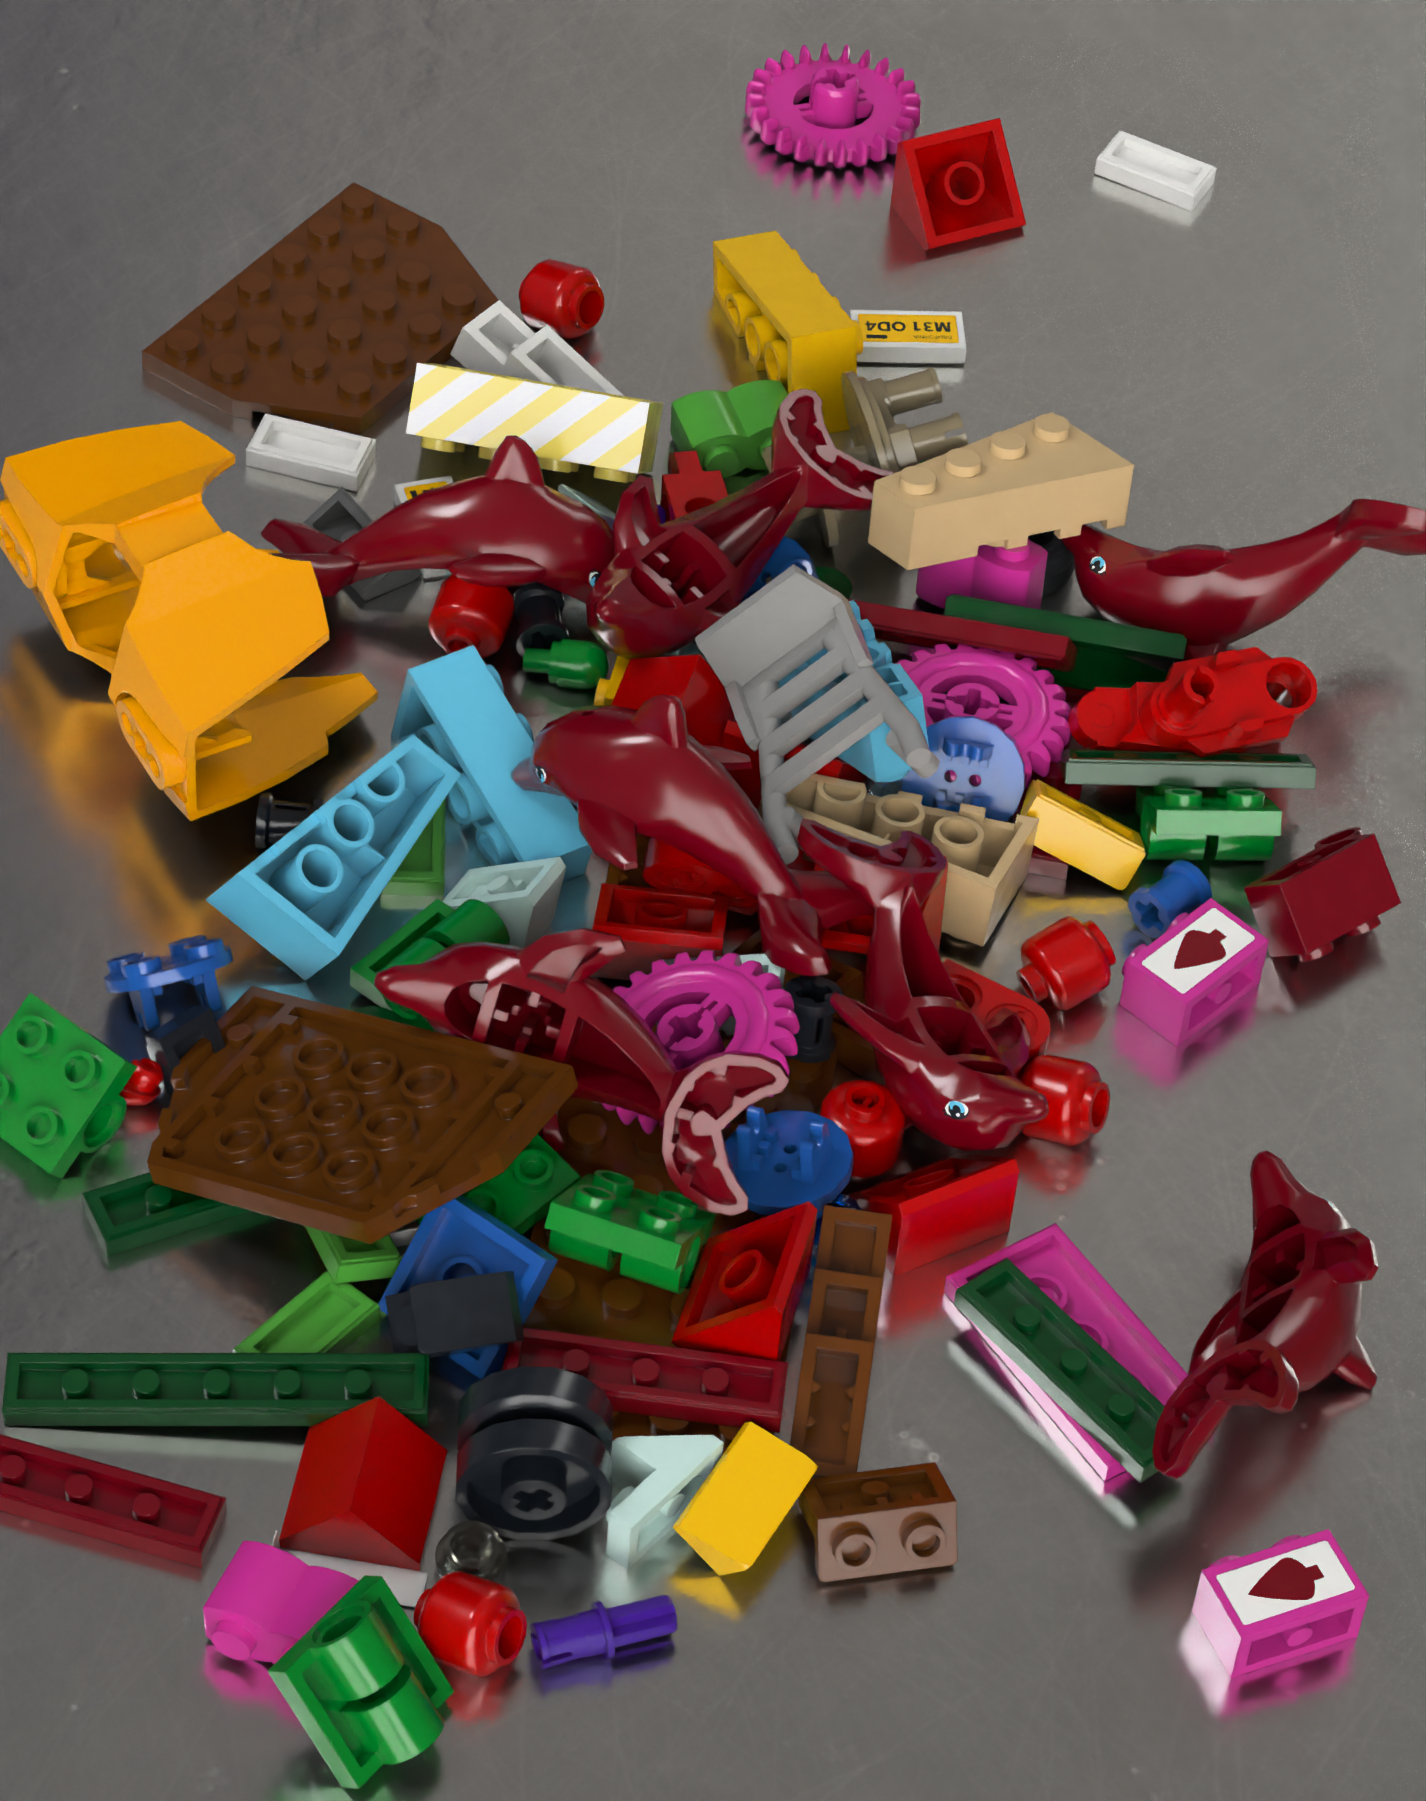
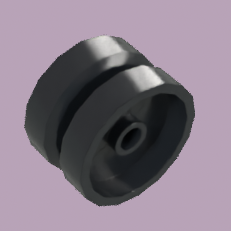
[455,1366,613,1541]

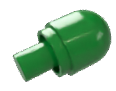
[523,639,610,690]

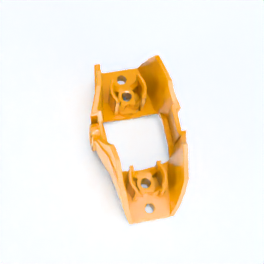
[0,421,378,821]

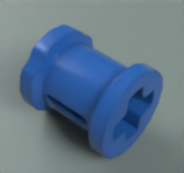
[1128,860,1212,939]

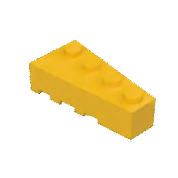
[713,231,863,434]

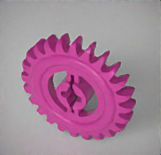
[745,43,921,168]
[895,643,1072,789]
[602,950,800,1134]

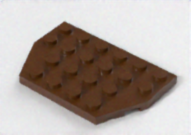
[142,182,499,435]
[147,986,579,1244]

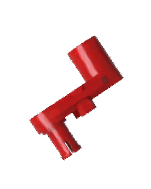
[1140,647,1318,758]

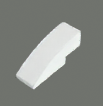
[450,300,624,396]

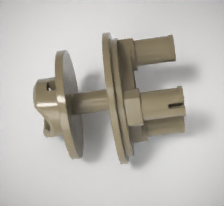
[762,367,968,548]

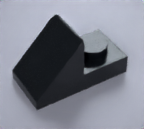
[385,1271,524,1360]

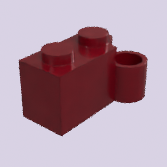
[1243,827,1401,962]

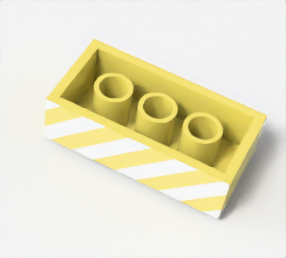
[406,363,664,483]

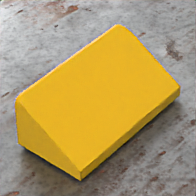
[1020,779,1146,890]
[673,1421,818,1576]

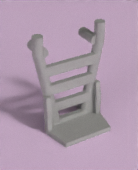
[695,564,940,864]

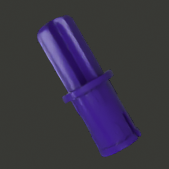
[530,1595,678,1670]

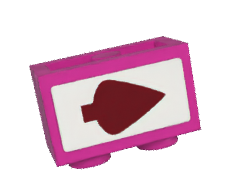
[1119,898,1269,1047]
[1192,1529,1369,1679]

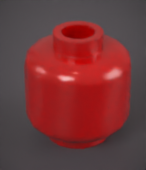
[519,259,605,339]
[428,574,515,658]
[1016,916,1116,1012]
[1016,1054,1110,1146]
[820,1080,906,1179]
[414,1571,527,1677]

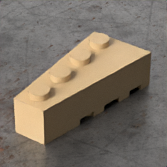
[868,412,1134,570]
[758,774,1039,947]

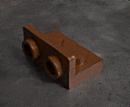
[798,1462,958,1582]

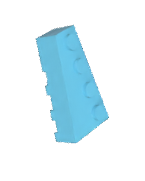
[391,645,592,883]

